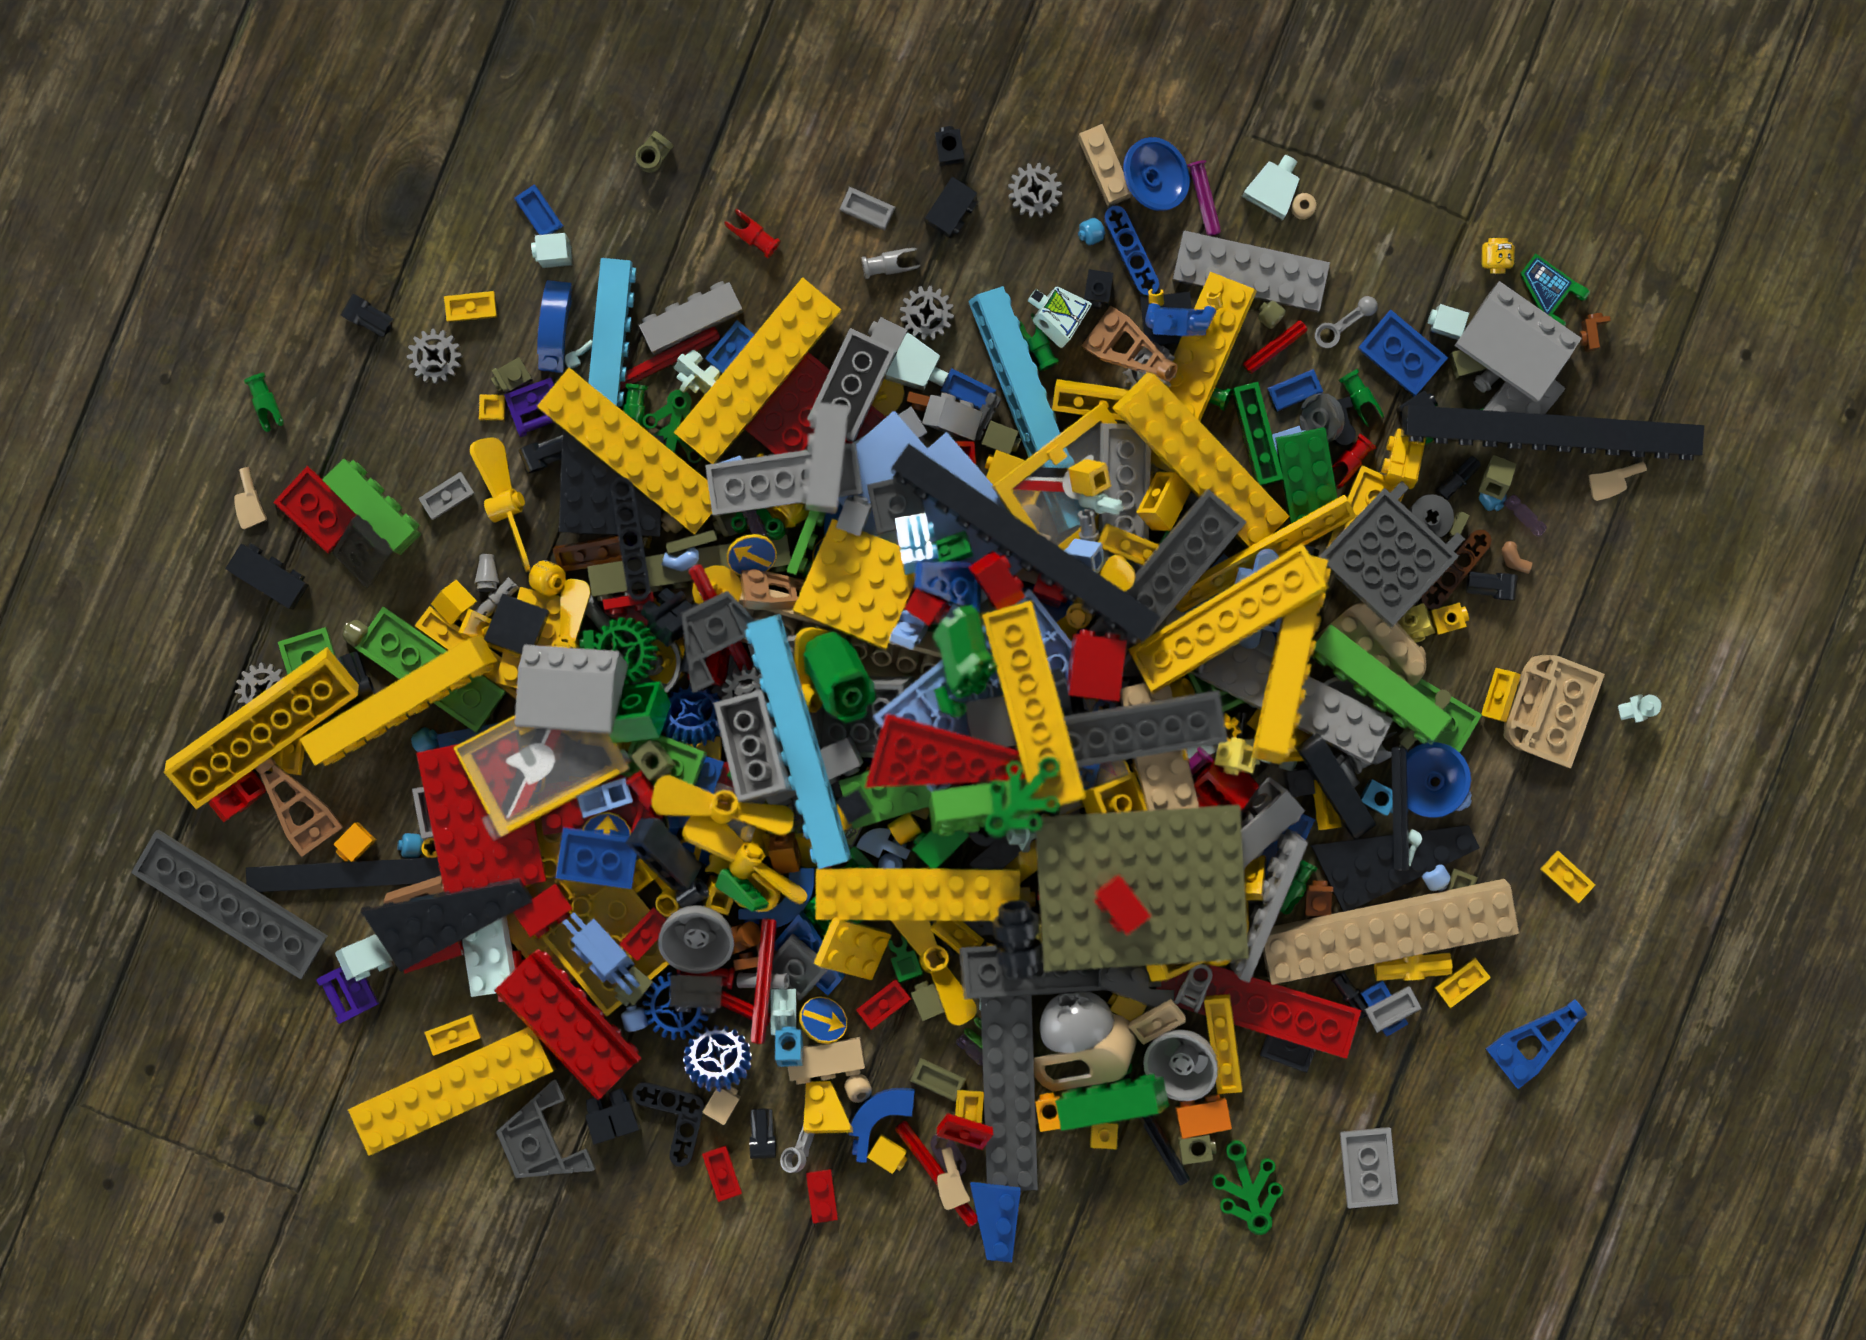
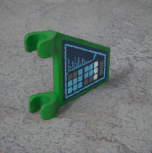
[1520,253,1590,326]

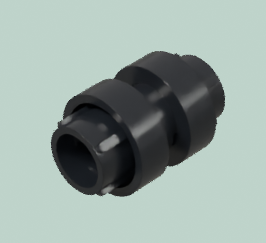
[993,900,1043,978]

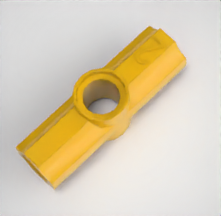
[1374,953,1452,981]

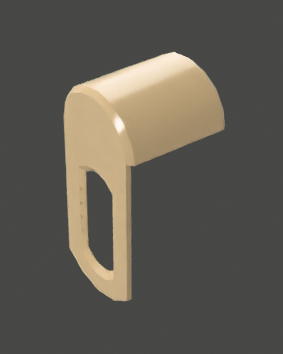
[1033,1014,1138,1092]

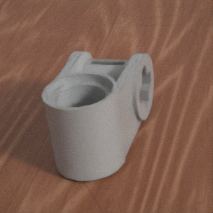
[1174,963,1212,1013]

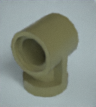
[635,131,674,173]

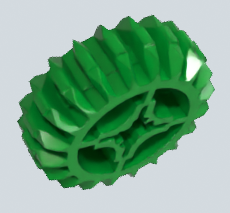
[591,617,659,686]

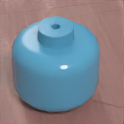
[1078,218,1105,245]
[1479,492,1506,511]
[411,727,439,752]
[397,833,423,858]

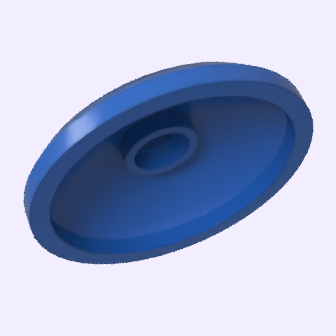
[1123,137,1190,211]
[1407,742,1471,818]

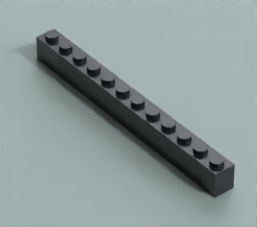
[1401,405,1704,461]
[891,443,1161,645]

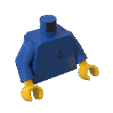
[1145,289,1224,336]

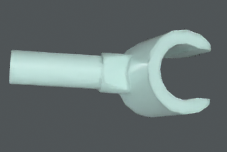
[565,340,593,369]
[1408,829,1422,866]

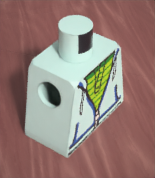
[1028,287,1092,348]

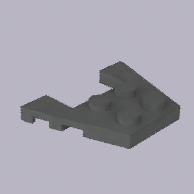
[681,591,756,693]
[1098,965,1174,1008]
[496,1079,596,1178]

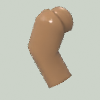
[1501,541,1532,574]

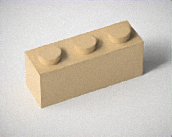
[1078,124,1132,207]
[786,1037,865,1084]

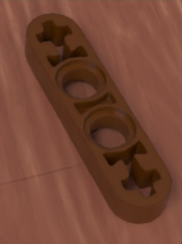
[1420,529,1492,610]

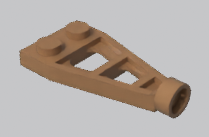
[1081,306,1178,382]
[740,569,806,610]
[255,757,343,857]

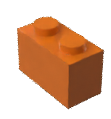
[1175,1094,1232,1139]

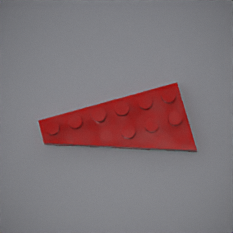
[865,713,1026,788]

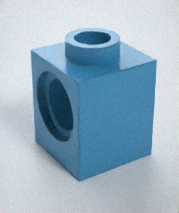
[1360,779,1393,816]
[775,1027,803,1067]

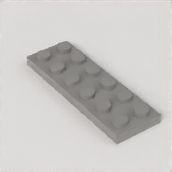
[1173,231,1330,312]
[705,443,863,516]
[1229,828,1308,982]

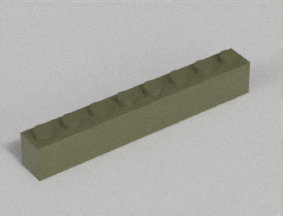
[587,535,791,602]

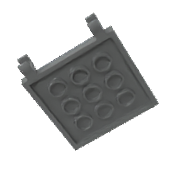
[1319,481,1465,628]

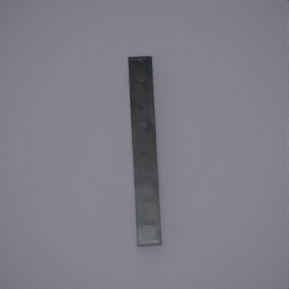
[246,857,441,892]

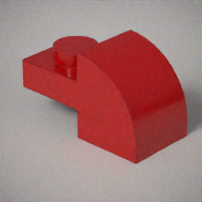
[208,770,267,822]

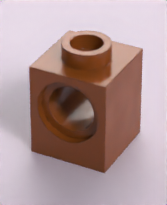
[768,832,801,874]

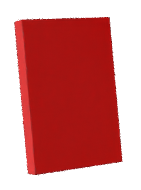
[273,466,361,554]

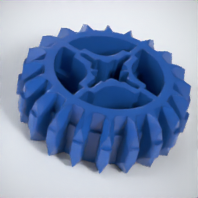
[662,684,722,748]
[643,972,711,1040]
[683,1025,752,1093]

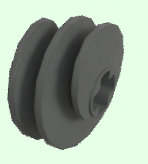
[1409,494,1454,538]

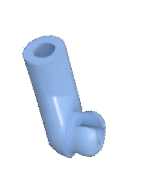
[662,547,699,571]

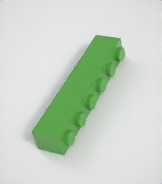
[1313,625,1452,745]

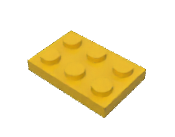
[814,916,891,980]

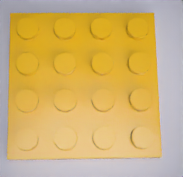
[793,519,915,650]

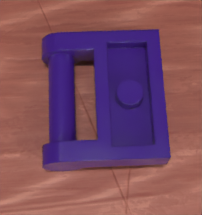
[504,377,554,437]
[316,967,379,1024]

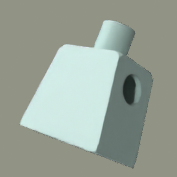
[1242,155,1300,220]
[885,333,949,391]

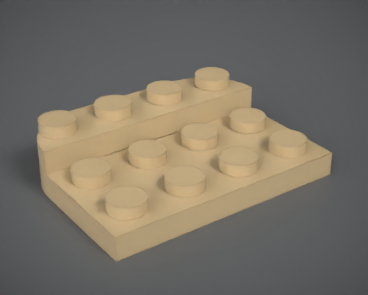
[1314,600,1426,686]
[1504,655,1605,768]

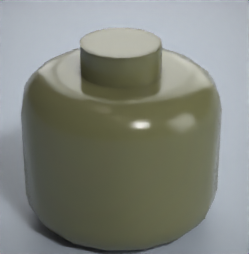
[1258,301,1286,329]
[343,620,368,647]

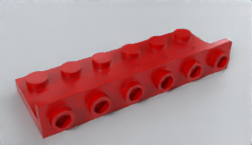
[494,949,642,1100]

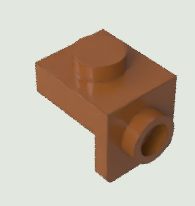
[1579,313,1611,352]

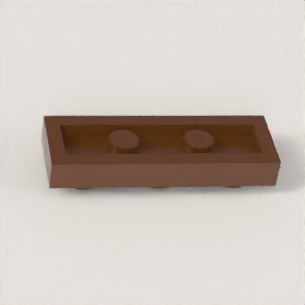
[553,535,628,572]

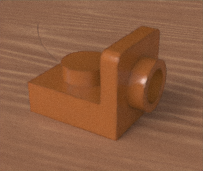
[907,391,930,412]
[1305,880,1334,916]
[734,943,760,971]

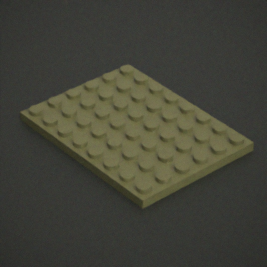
[1035,805,1249,971]

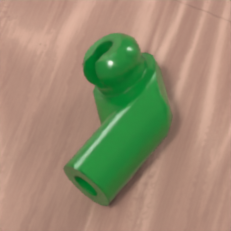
[933,686,967,718]

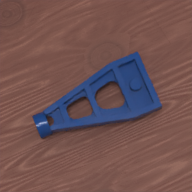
[1486,999,1587,1089]

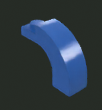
[537,280,572,373]
[739,868,815,928]
[849,1088,915,1163]

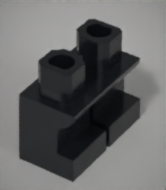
[641,588,699,647]
[585,1088,641,1145]

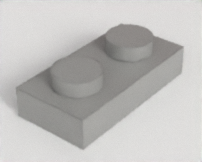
[418,472,475,520]

